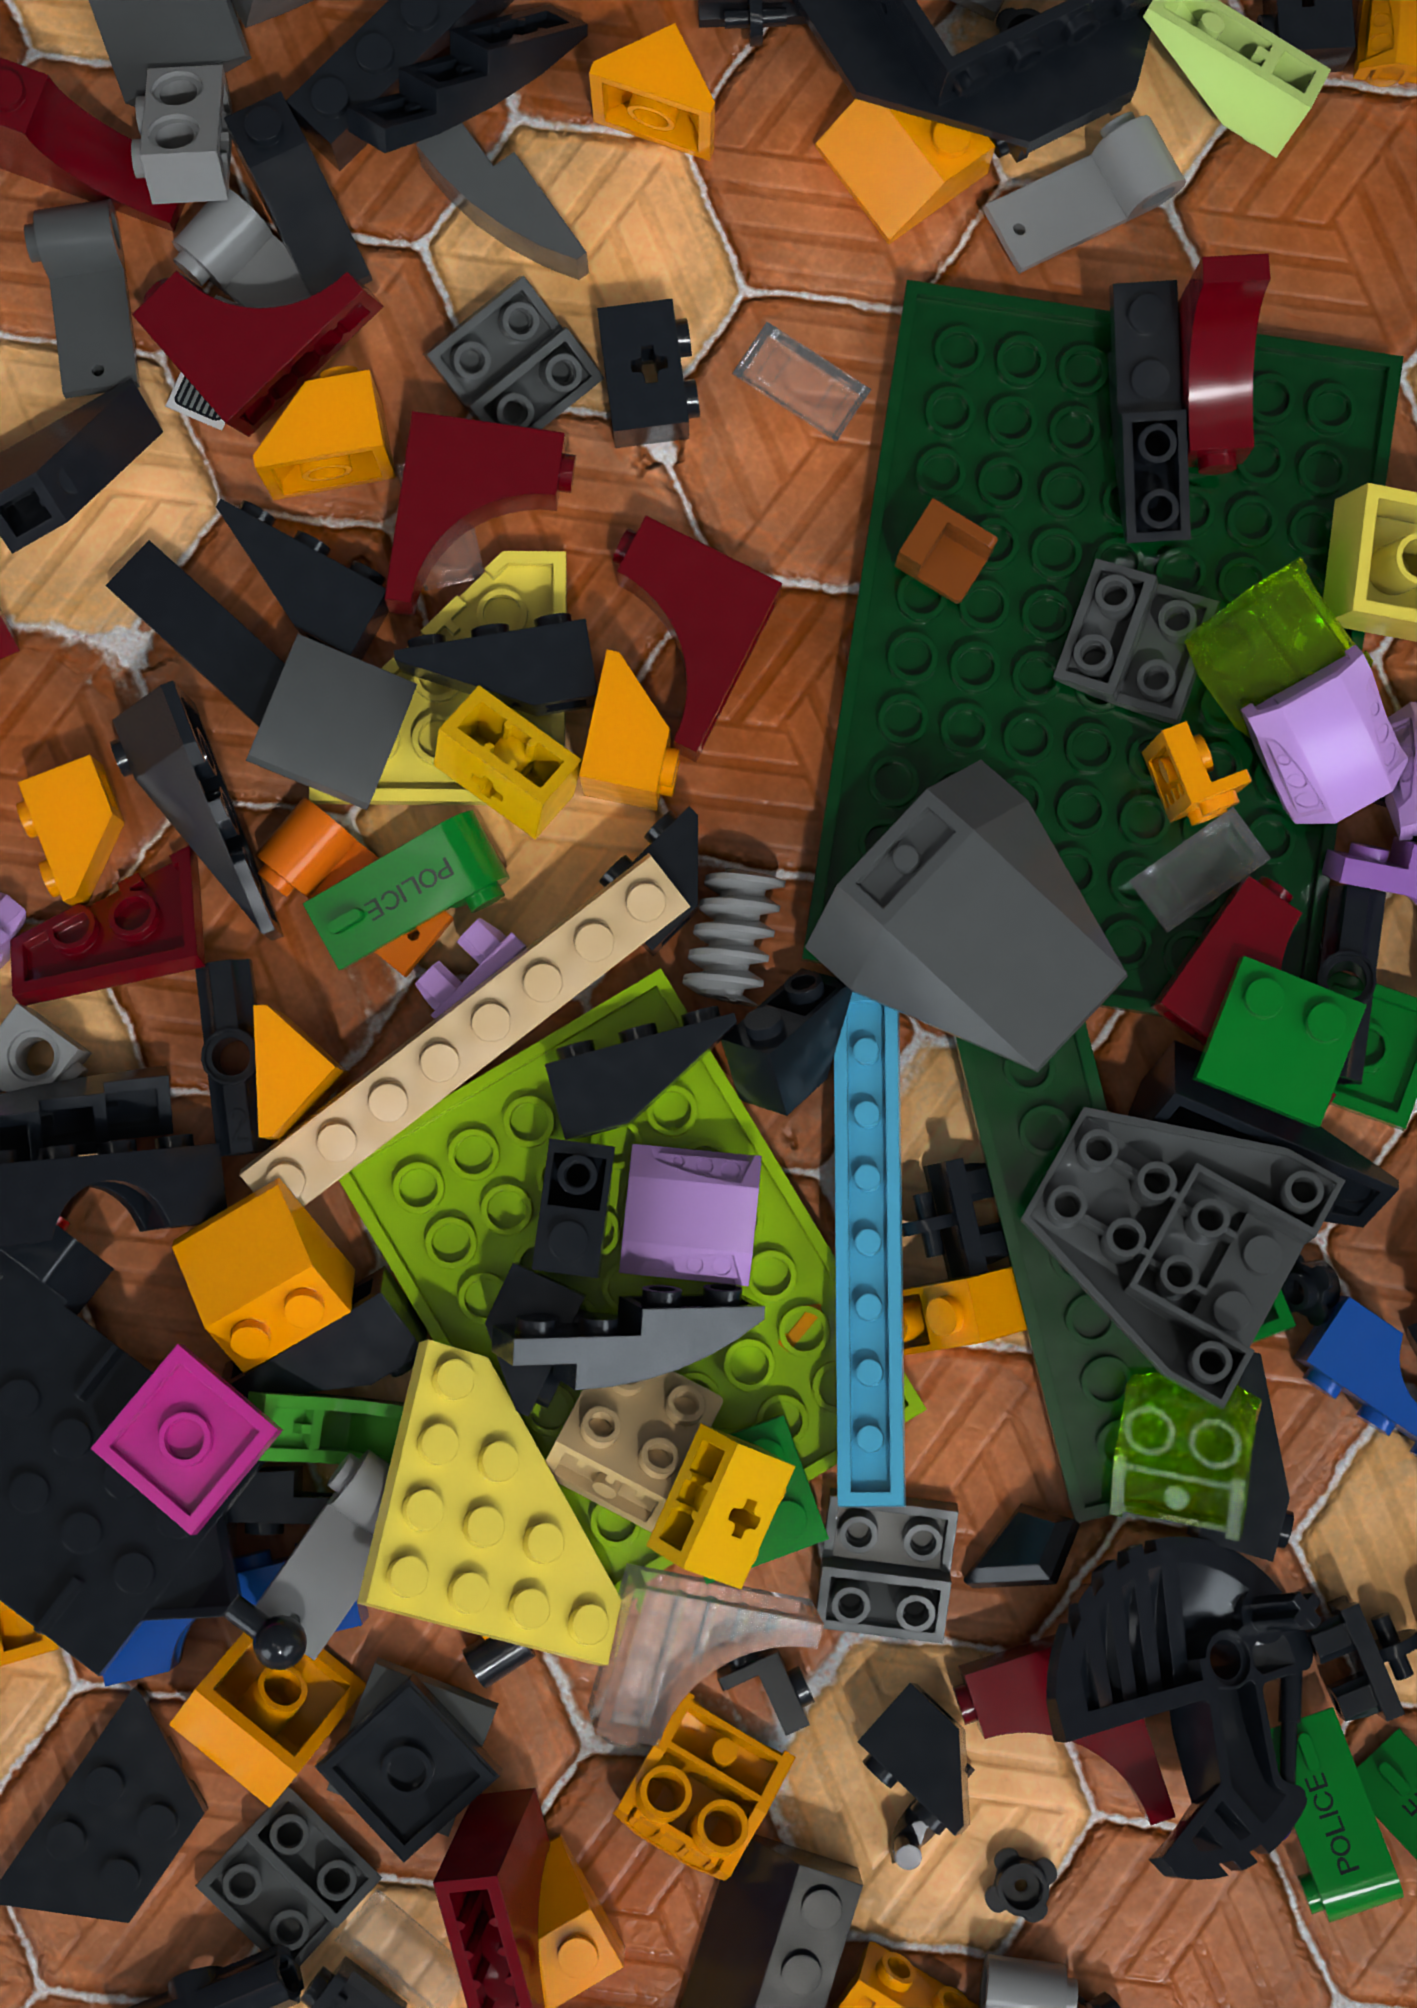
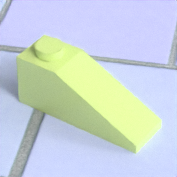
[1143,0,1331,158]

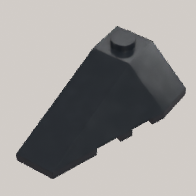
[110,681,284,941]
[1128,1040,1399,1228]

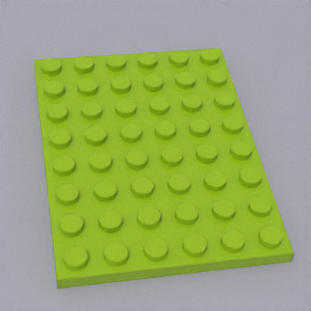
[339,968,927,1596]

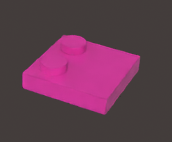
[90,1344,283,1535]

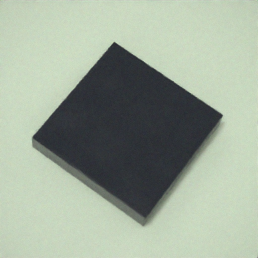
[314,1673,502,1863]

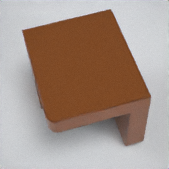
[895,498,998,603]

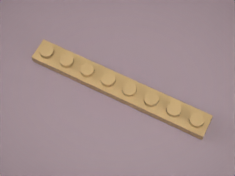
[240,853,691,1207]

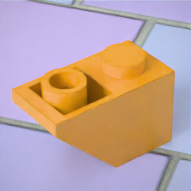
[16,754,125,906]
[903,1267,1028,1355]

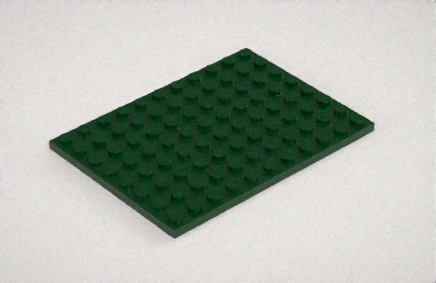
[801,280,1404,1017]

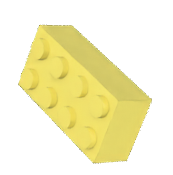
[1320,483,1417,642]

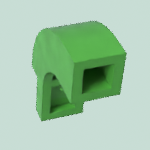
[248,1391,405,1465]

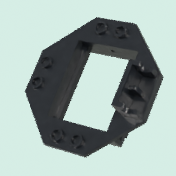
[792,0,1152,163]

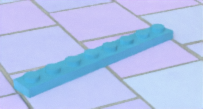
[834,992,906,1507]

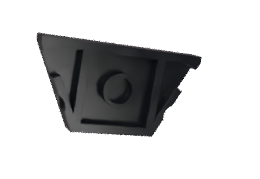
[0,1685,209,1923]

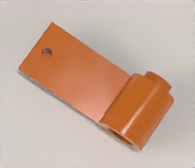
[255,797,454,978]

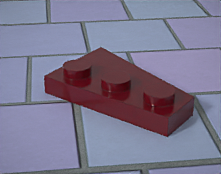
[10,845,205,1006]

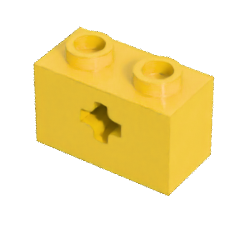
[434,685,582,839]
[646,1423,796,1589]

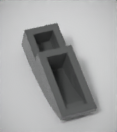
[416,123,589,280]

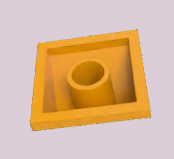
[589,23,715,161]
[253,1005,351,1141]

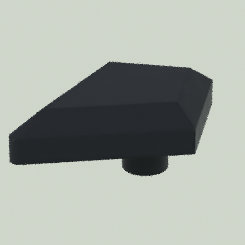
[964,1503,1080,1588]

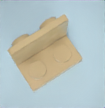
[546,1371,723,1533]

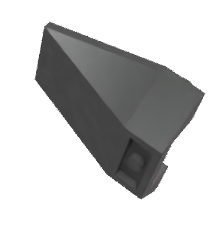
[805,760,1128,1072]
[1020,1107,1346,1410]

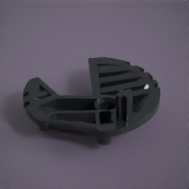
[1046,1537,1322,1880]

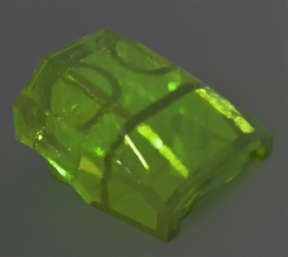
[1185,557,1374,738]
[1109,1373,1262,1541]

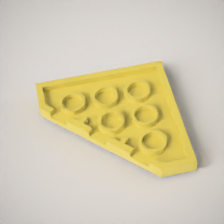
[309,551,567,805]
[357,1339,622,1666]

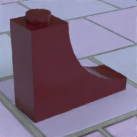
[0,57,185,232]
[1178,253,1271,475]
[132,270,384,437]
[385,411,576,616]
[612,515,782,762]
[1150,876,1336,1108]
[953,1634,1176,1825]
[433,1788,550,2008]

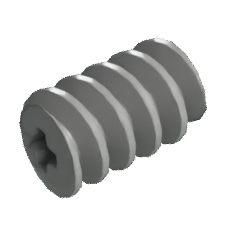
[682,868,786,1007]

